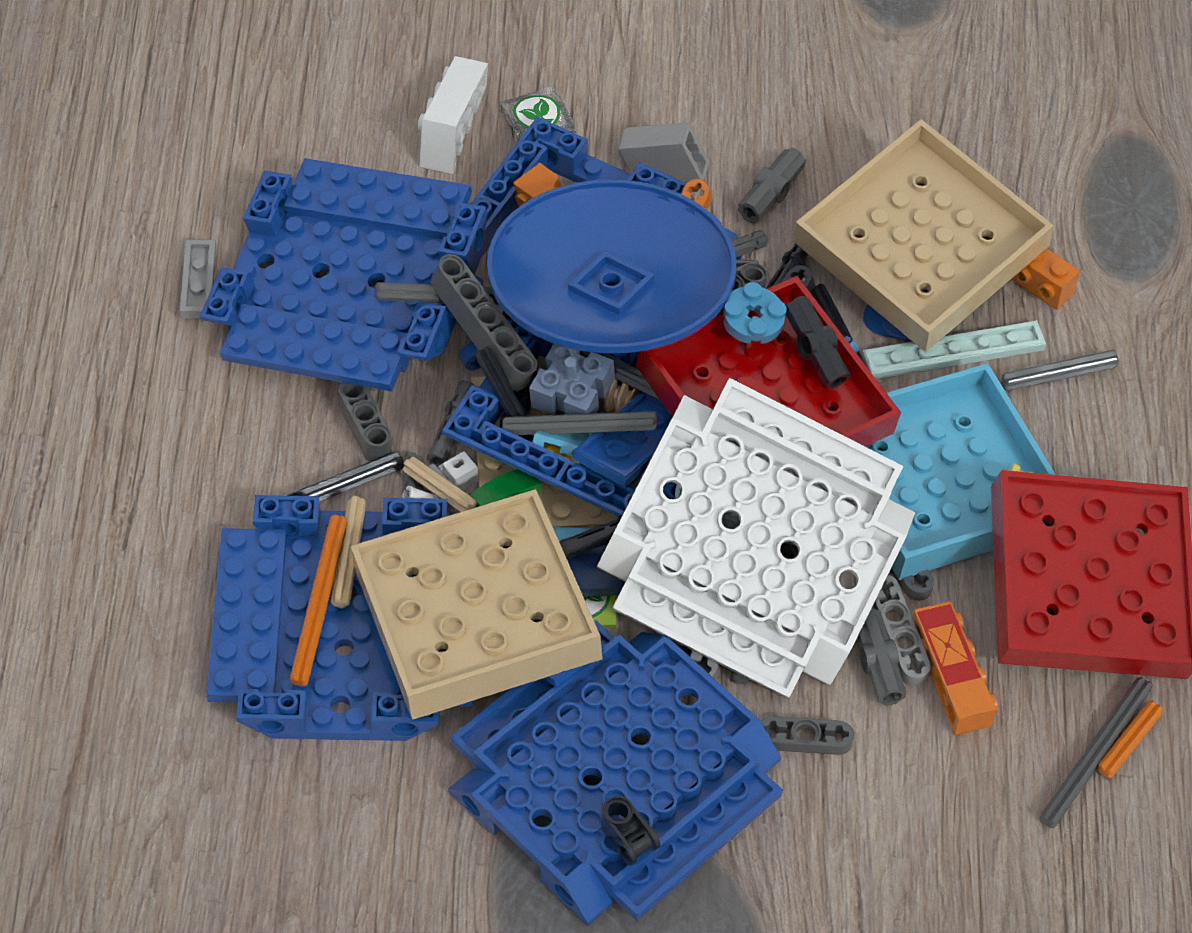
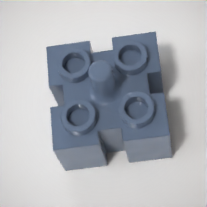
[529,344,615,415]

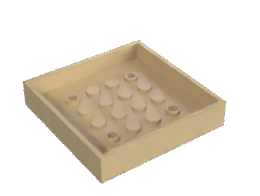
[794,119,1054,352]
[350,489,602,720]

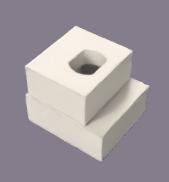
[438,451,479,491]

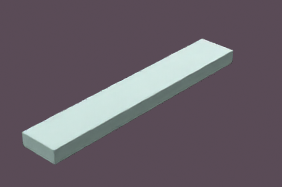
[862,320,1046,379]

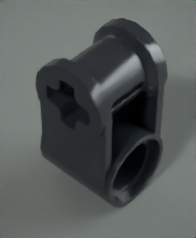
[601,796,660,866]

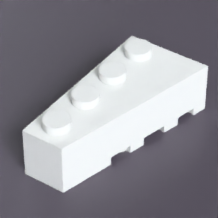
[418,56,488,174]

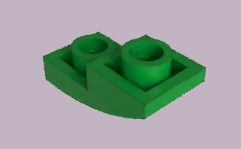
[470,469,542,507]

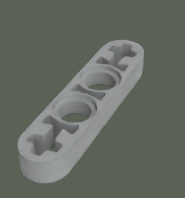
[873,574,931,686]

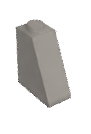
[618,122,710,182]

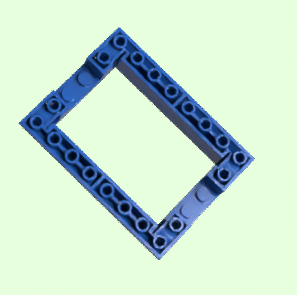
[470,117,687,358]
[442,321,706,516]

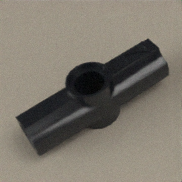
[785,296,851,390]

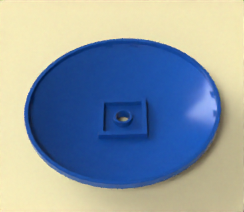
[487,180,736,353]

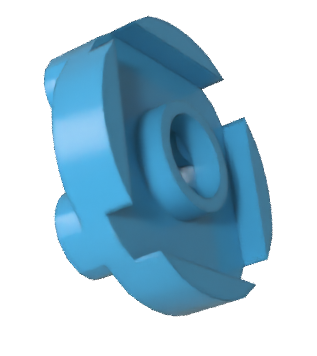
[722,282,787,344]

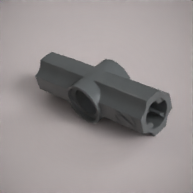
[738,147,806,223]
[857,607,906,706]

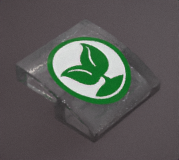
[499,86,576,142]

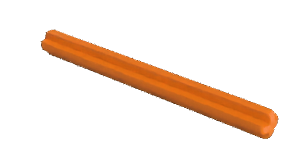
[290,514,347,687]

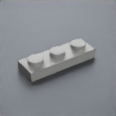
[180,239,216,319]

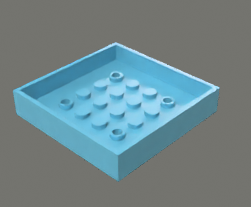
[829,363,1056,580]

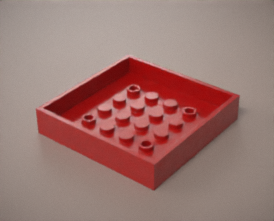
[636,276,901,447]
[991,470,1192,679]

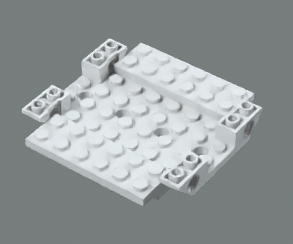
[597,378,915,699]

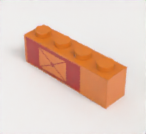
[912,601,998,735]

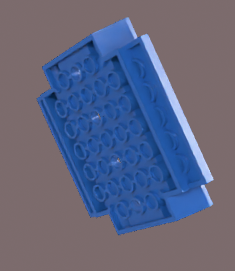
[199,158,487,392]
[207,495,473,741]
[448,620,783,926]

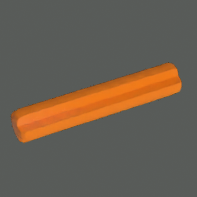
[1097,701,1163,779]

